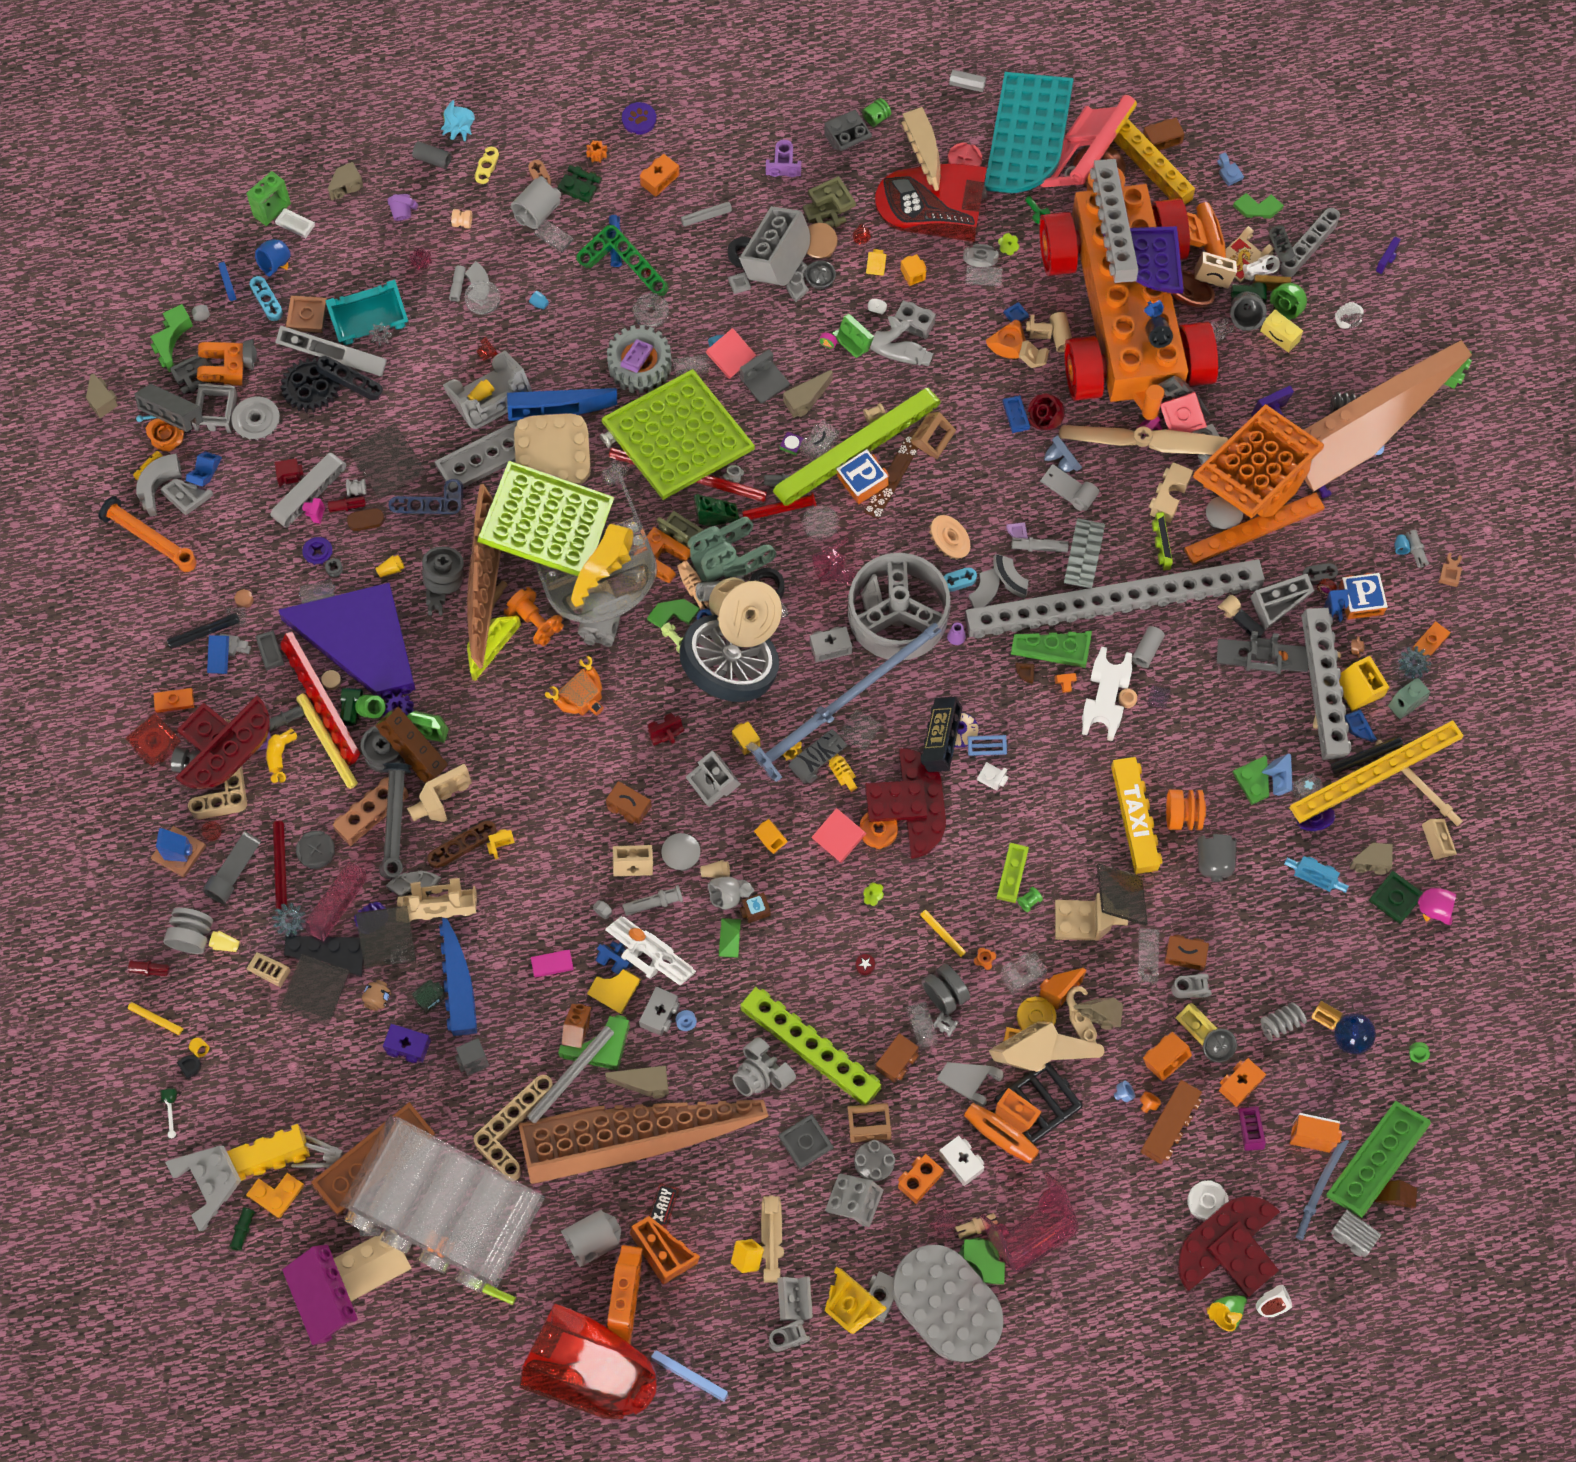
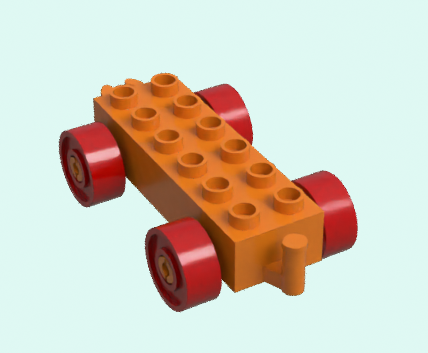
[1039,167,1218,420]

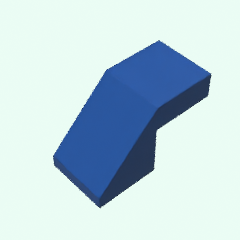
[186,451,222,487]

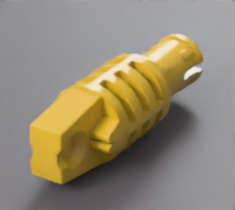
[829,754,857,792]

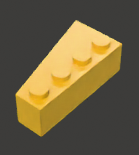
[227,1124,310,1181]

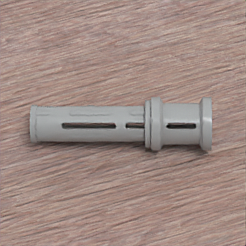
[623,885,683,916]

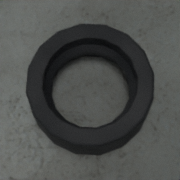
[750,568,785,599]

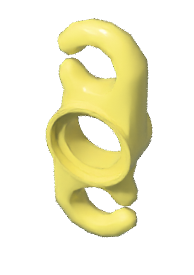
[475,147,499,184]

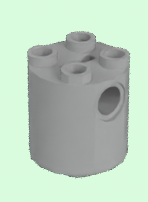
[511,176,561,229]
[578,592,621,647]
[561,1209,622,1267]

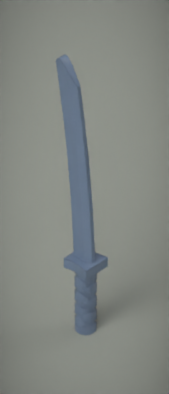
[1295,1140,1349,1240]

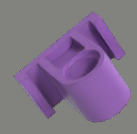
[766,139,801,177]

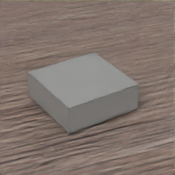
[728,272,751,294]

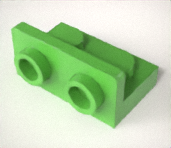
[832,314,874,358]

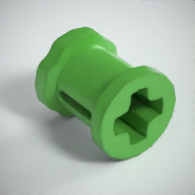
[1017,887,1043,912]

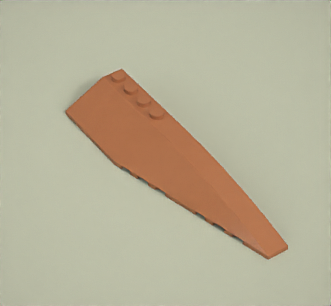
[1304,340,1472,492]
[518,1100,768,1184]

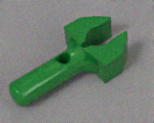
[1025,196,1050,224]

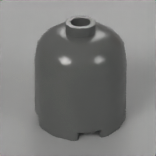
[1230,291,1267,331]
[1197,834,1237,882]

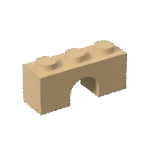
[1149,463,1193,523]

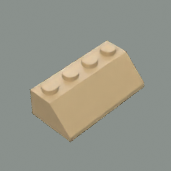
[333,1228,412,1301]

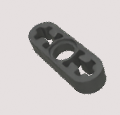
[1269,225,1295,262]

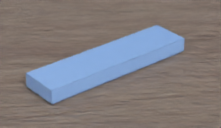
[651,1350,728,1402]

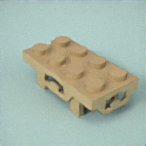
[396,878,477,922]

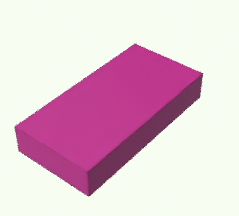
[531,949,574,978]

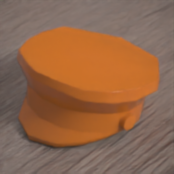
[145,418,184,452]

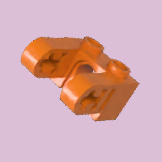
[197,342,243,386]
[633,527,691,583]

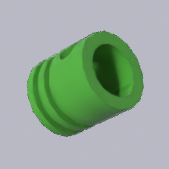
[862,98,891,127]
[355,695,385,719]

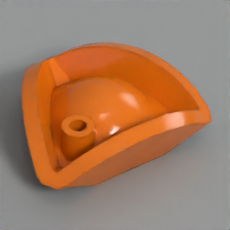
[986,320,1026,359]

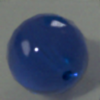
[1334,1013,1376,1055]

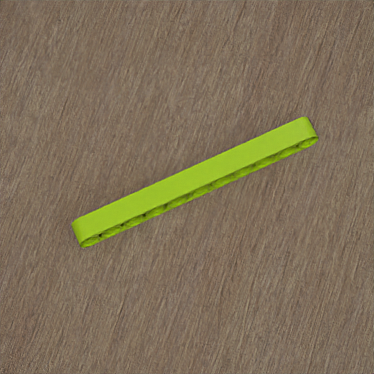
[773,388,941,506]

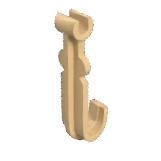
[761,1195,784,1283]

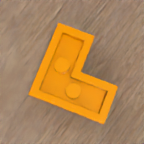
[246,1173,304,1219]

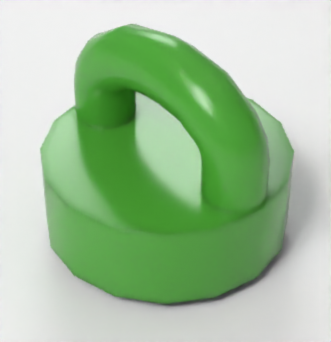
[1409,1042,1430,1063]

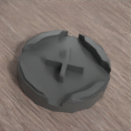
[296,831,335,869]

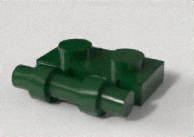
[557,165,602,203]

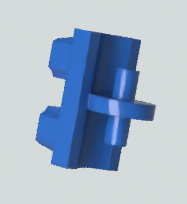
[595,941,633,974]

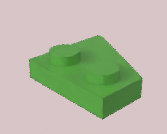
[1233,755,1269,805]

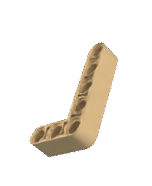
[188,719,247,820]
[474,1075,553,1181]

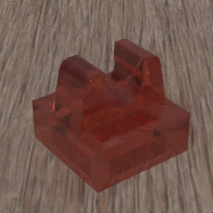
[476,337,498,361]

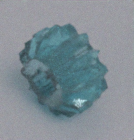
[1398,646,1431,679]
[272,903,306,936]

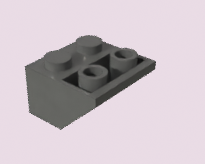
[824,110,872,151]

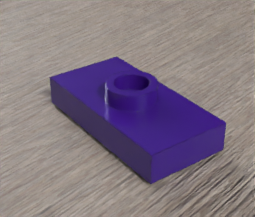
[1376,237,1401,274]

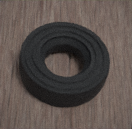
[728,237,751,268]

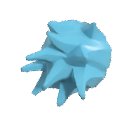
[441,100,475,141]

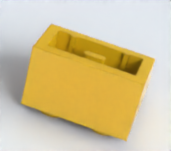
[1339,656,1389,711]

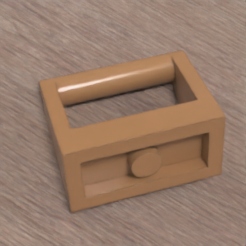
[910,412,956,459]
[848,1103,891,1143]

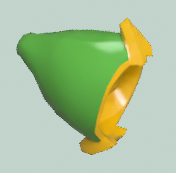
[1206,1295,1247,1332]

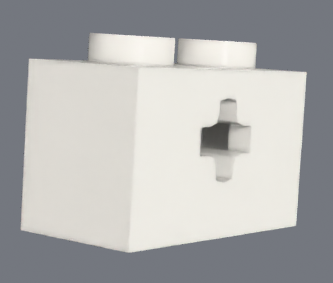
[939,1136,984,1186]

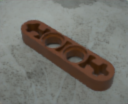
[427,821,497,869]

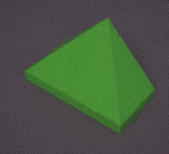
[719,918,741,958]

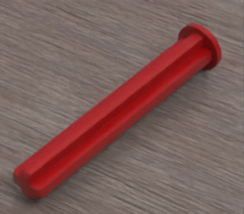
[742,492,816,520]

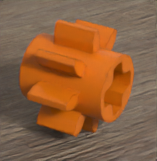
[586,140,607,163]

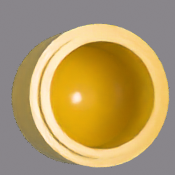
[189,1038,209,1058]

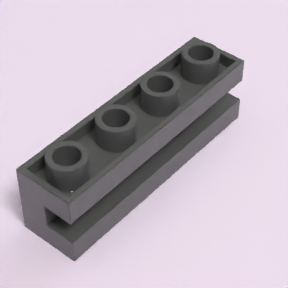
[134,384,203,432]

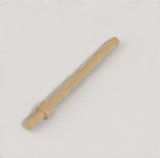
[1375,740,1463,827]

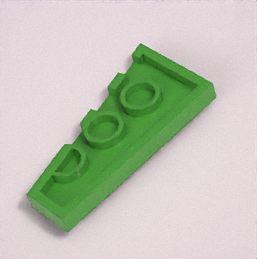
[1011,631,1092,668]

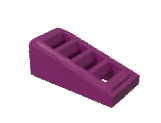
[1238,1106,1266,1151]

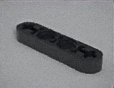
[316,356,383,400]

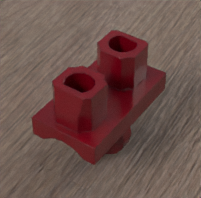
[648,713,684,746]

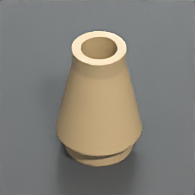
[700,860,730,878]

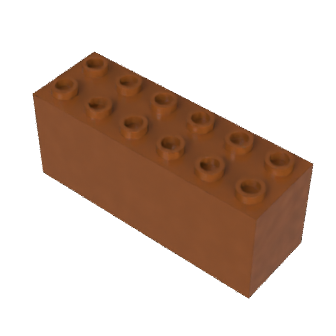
[311,1102,435,1217]

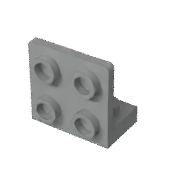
[825,1174,883,1228]

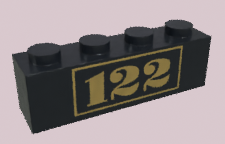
[921,696,963,772]

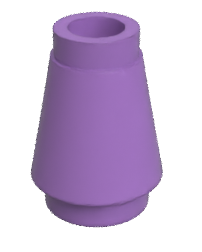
[947,622,966,645]

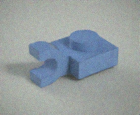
[1217,153,1244,186]

